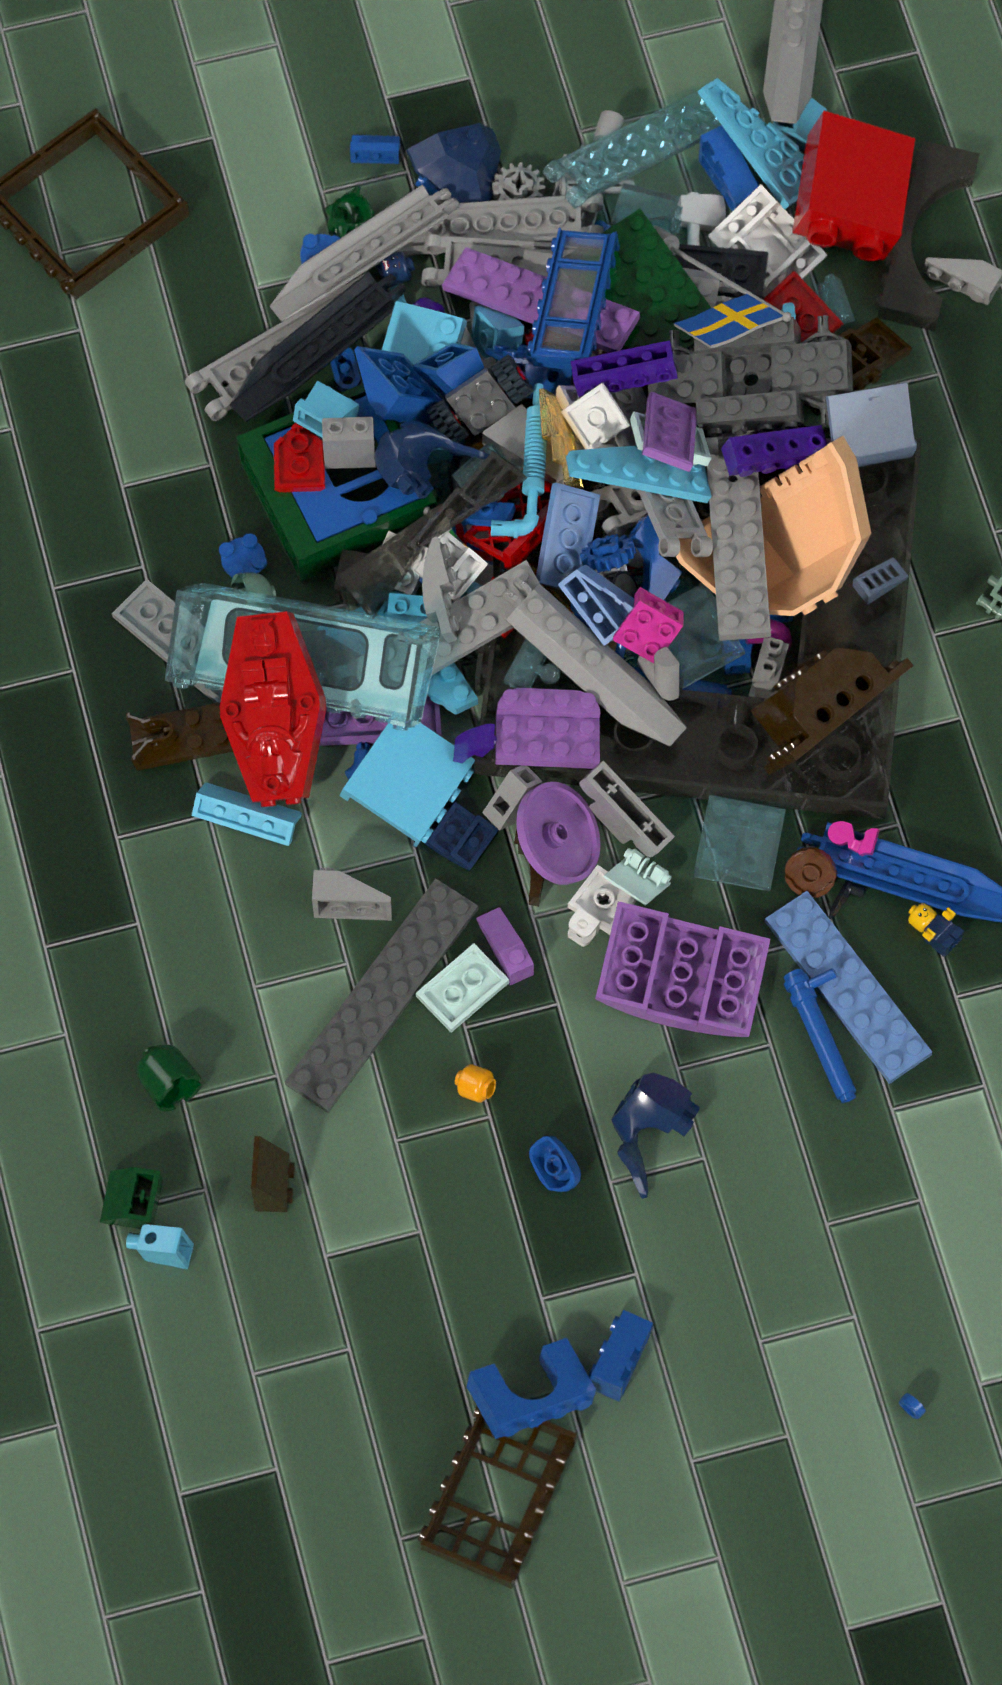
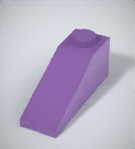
[476,907,534,985]

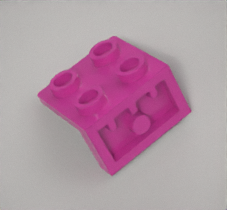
[613,587,684,663]

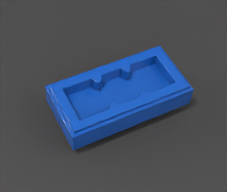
[459,500,516,527]

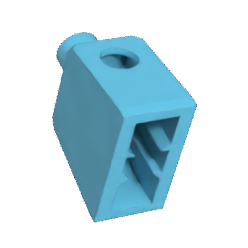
[126,1224,194,1269]

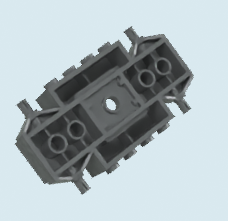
[648,315,853,437]

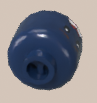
[377,251,415,287]

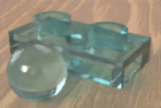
[504,639,560,688]

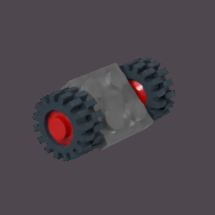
[427,354,534,443]

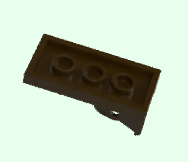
[126,702,233,771]

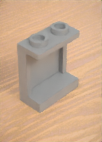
[322,417,375,469]

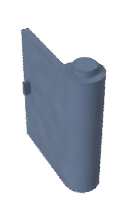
[826,382,917,467]

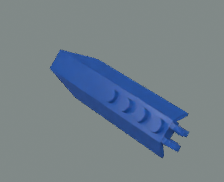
[797,822,1002,923]

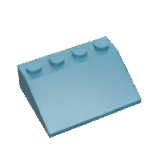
[382,301,467,399]

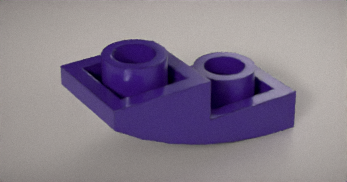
[453,723,497,764]

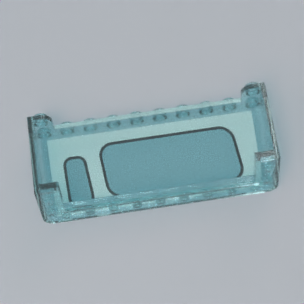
[165,583,441,731]

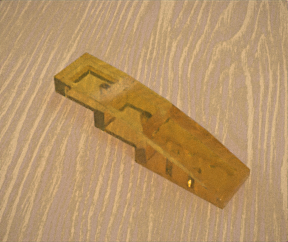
[539,388,583,489]

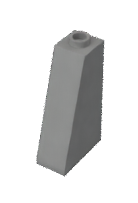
[482,404,578,487]

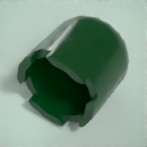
[136,1044,202,1112]

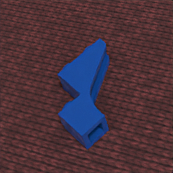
[627,515,682,602]

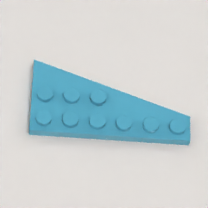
[698,78,804,210]

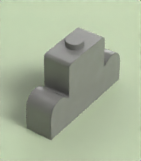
[579,761,675,857]

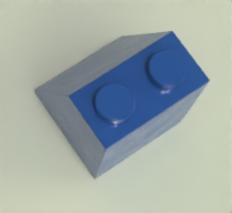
[413,343,484,399]

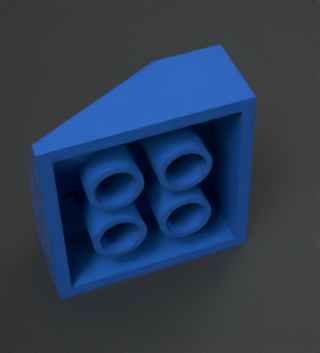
[354,346,442,425]

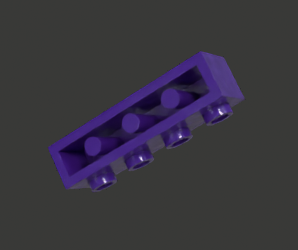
[571,340,678,398]
[721,425,827,477]

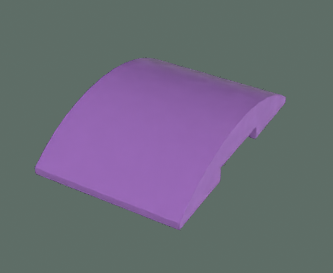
[595,901,770,1037]

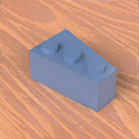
[558,565,634,646]

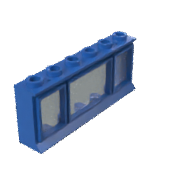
[527,228,620,370]

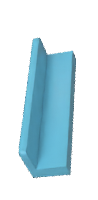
[192,783,302,846]

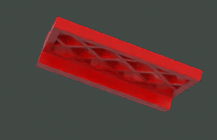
[463,472,552,570]

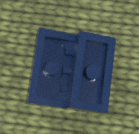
[425,802,499,871]

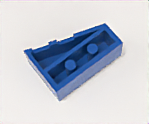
[699,125,760,212]
[588,1310,653,1402]

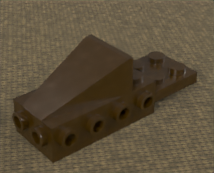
[804,317,912,416]

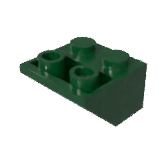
[100,1167,163,1229]

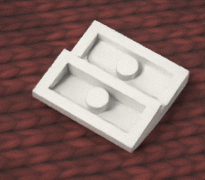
[414,532,488,602]

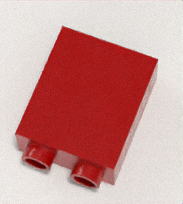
[792,110,915,261]

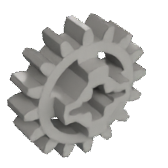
[492,162,545,201]

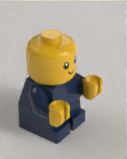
[908,903,964,958]

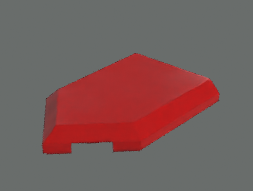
[274,423,325,492]

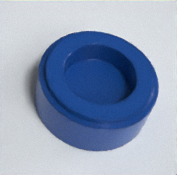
[899,1393,926,1419]

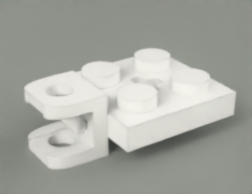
[568,865,636,947]

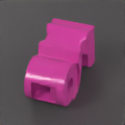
[828,821,880,857]

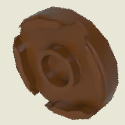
[785,847,837,898]

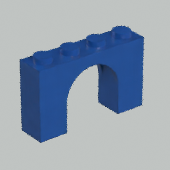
[467,1338,596,1439]

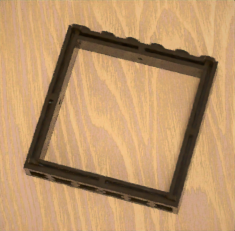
[0,108,189,300]

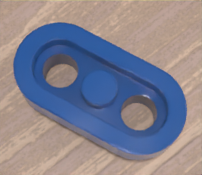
[330,348,361,392]

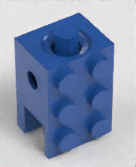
[485,344,573,399]

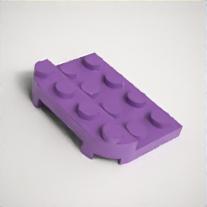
[495,688,600,769]

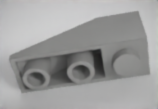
[923,258,1002,305]

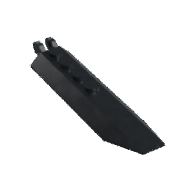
[230,272,407,422]

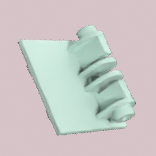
[604,848,672,906]

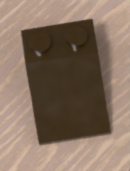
[251,1136,295,1212]

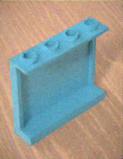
[339,713,475,847]

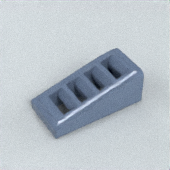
[852,557,909,605]

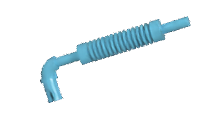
[491,383,549,538]

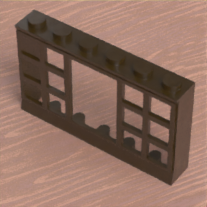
[418,1406,577,1589]

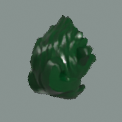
[325,185,375,238]

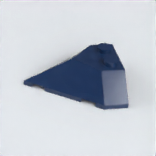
[407,123,502,203]

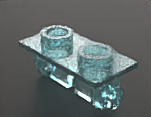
[817,274,855,324]

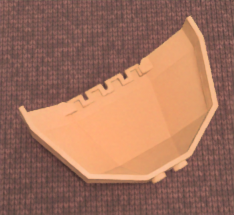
[676,436,871,616]

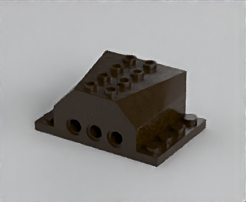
[750,647,914,775]

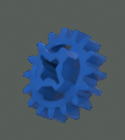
[580,534,636,573]

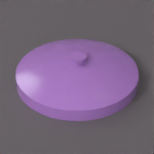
[517,782,600,885]

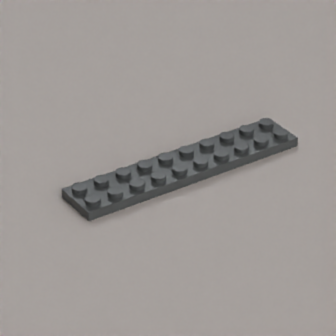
[285,878,478,1113]

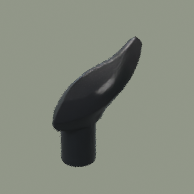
[829,880,865,919]

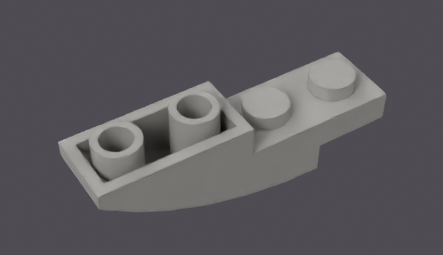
[422,536,459,643]

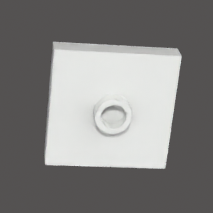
[561,383,631,449]

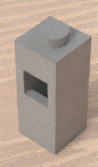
[482,766,543,830]

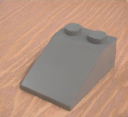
[312,867,392,921]

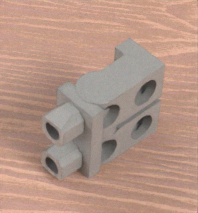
[748,637,789,703]

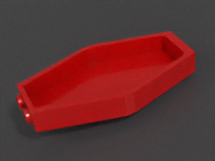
[220,611,327,807]

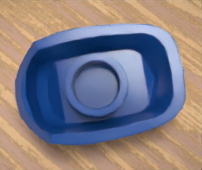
[529,1136,581,1192]

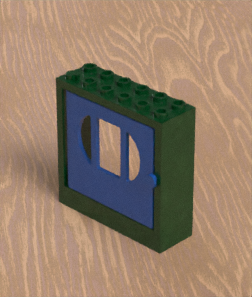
[236,384,439,582]

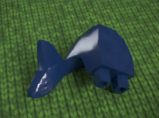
[374,421,495,499]
[611,1072,700,1199]

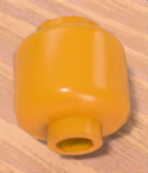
[455,1064,496,1103]

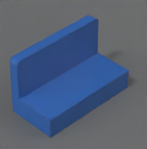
[350,135,400,164]

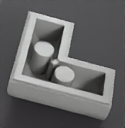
[637,647,679,701]

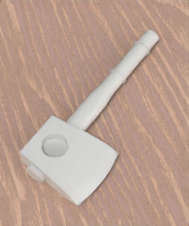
[679,192,726,246]

